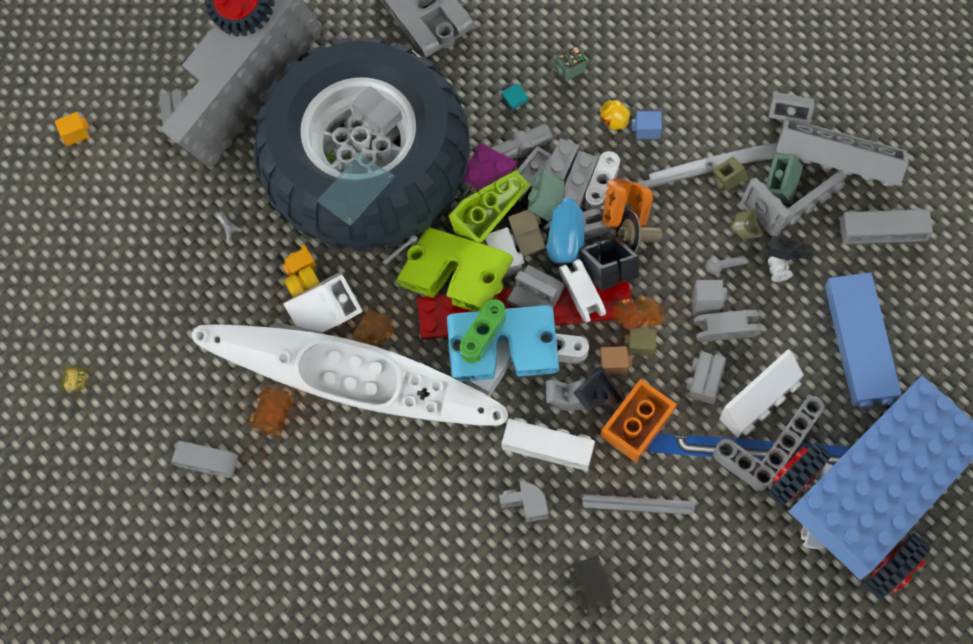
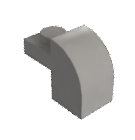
[546,379,585,411]
[499,482,548,523]

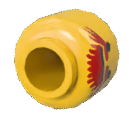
[600,100,630,130]

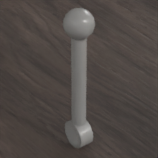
[383,235,417,265]

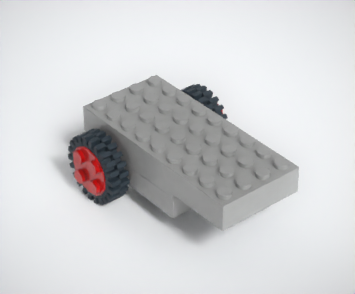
[160,0,323,168]

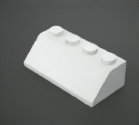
[719,349,803,438]

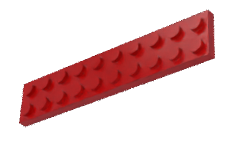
[417,281,634,340]

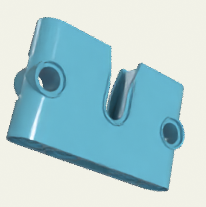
[447,305,559,382]

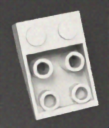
[283,272,363,332]

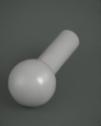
[705,256,746,274]

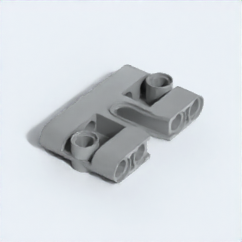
[380,0,475,58]

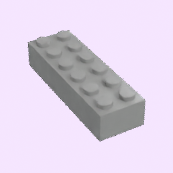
[776,118,909,187]

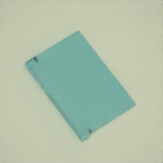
[317,154,394,226]

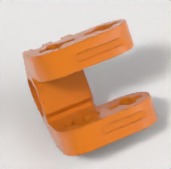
[602,178,653,227]

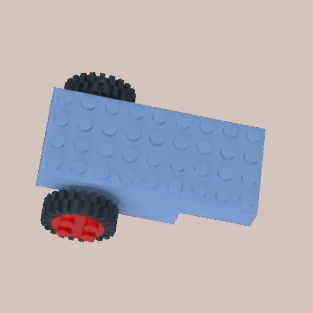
[767,376,973,600]

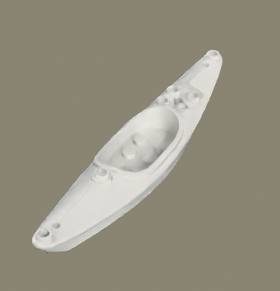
[192,325,508,425]

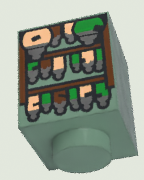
[554,46,587,82]

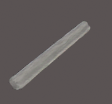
[582,494,695,514]

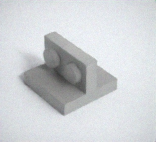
[507,265,566,308]

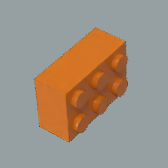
[600,379,677,463]

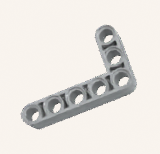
[713,396,824,490]

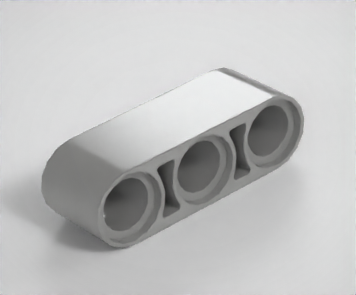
[171,441,238,478]

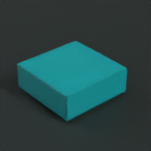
[501,83,529,110]

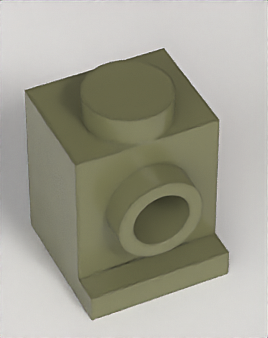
[713,156,748,191]

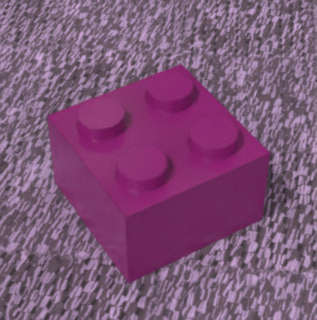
[464,143,518,190]

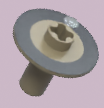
[616,211,662,253]

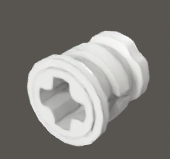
[768,257,793,282]

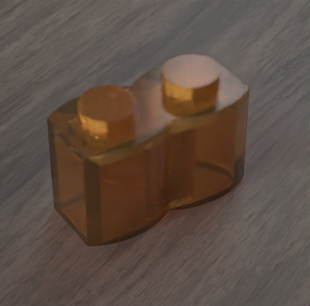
[613,297,664,329]

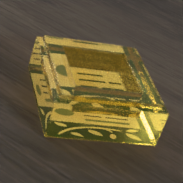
[61,367,87,390]

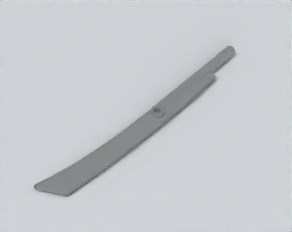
[637,142,779,188]

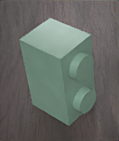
[766,154,803,204]
[528,169,565,221]

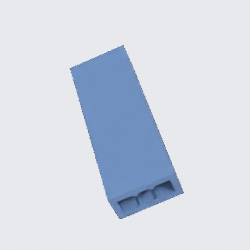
[825,272,902,409]

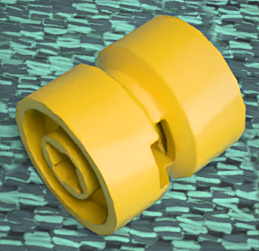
[283,266,320,298]

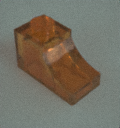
[350,308,394,345]

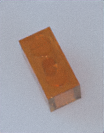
[250,386,293,439]

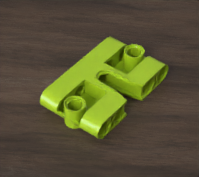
[396,227,514,312]

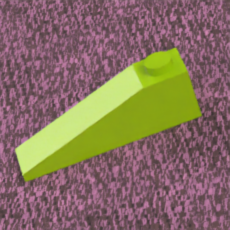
[449,170,530,243]

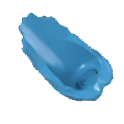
[546,197,585,264]

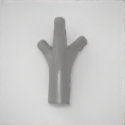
[217,212,242,244]

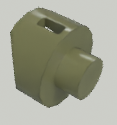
[731,209,763,240]

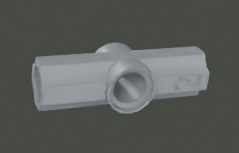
[492,124,553,159]

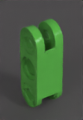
[460,300,506,364]

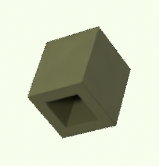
[624,327,657,357]

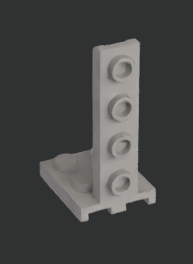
[740,170,847,237]

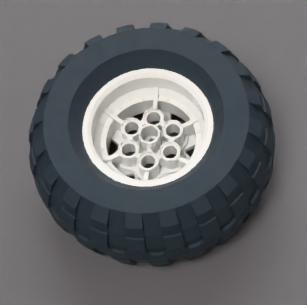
[254,38,470,252]

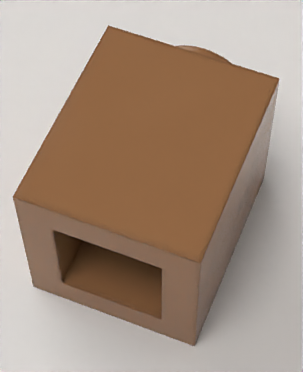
[600,346,632,375]

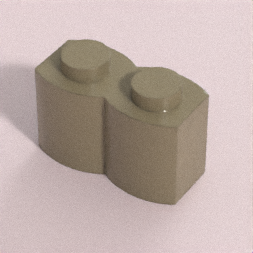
[508,210,548,258]

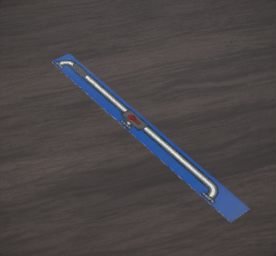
[650,433,851,466]

